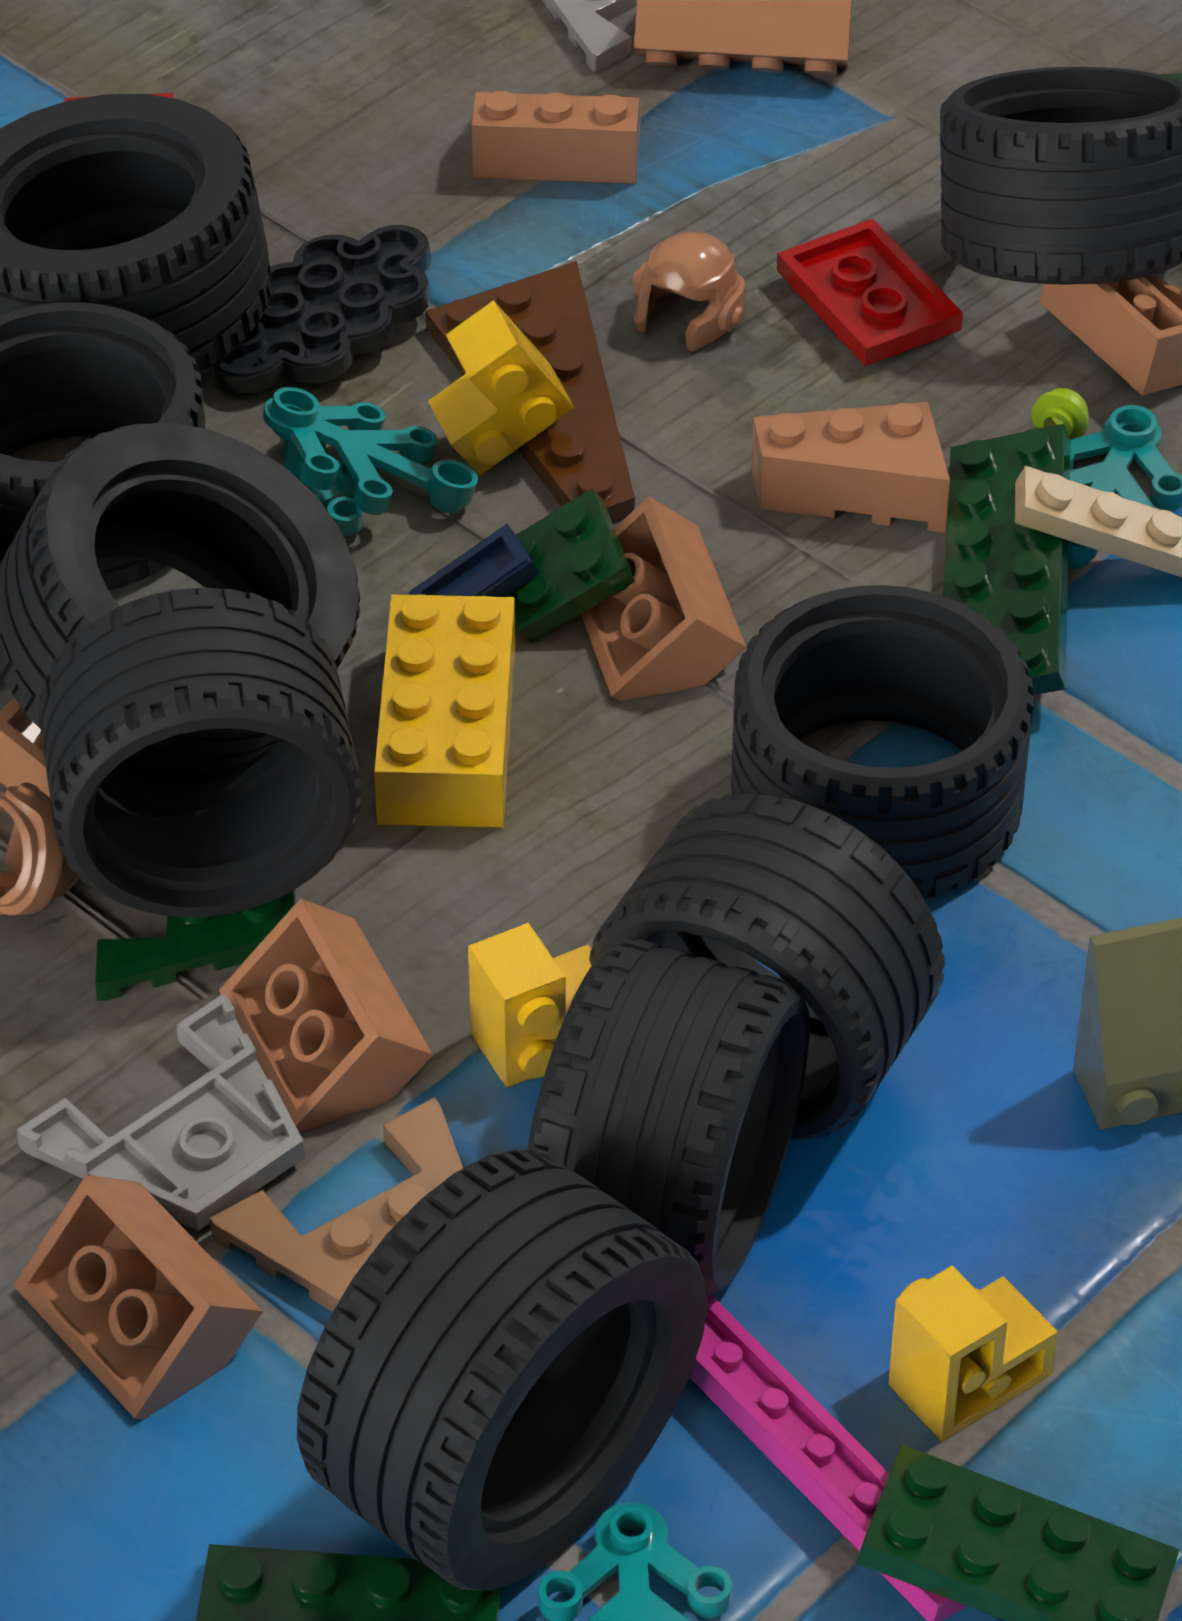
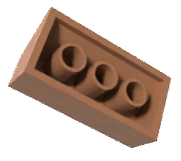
[634,0,852,76]

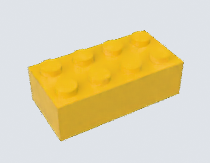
[374,594,515,828]

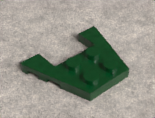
[95,889,296,1001]

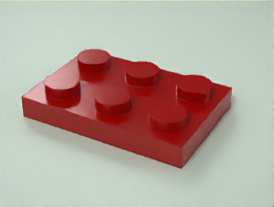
[777,218,963,366]

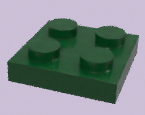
[508,488,635,643]

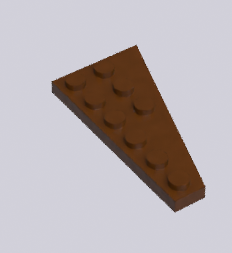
[425,261,635,523]

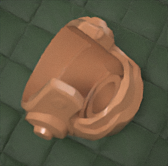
[632,231,747,352]
[0,782,79,915]

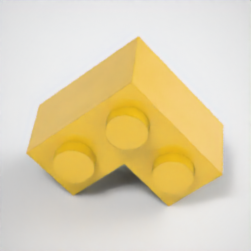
[428,300,574,476]
[468,923,591,1088]
[888,1265,1058,1442]

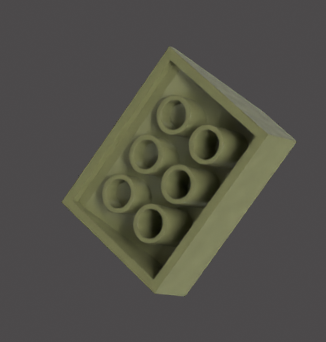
[1073,917,1182,1130]

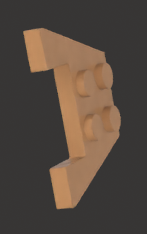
[210,1098,463,1312]

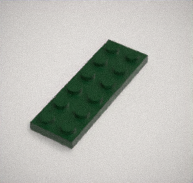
[943,424,1071,695]

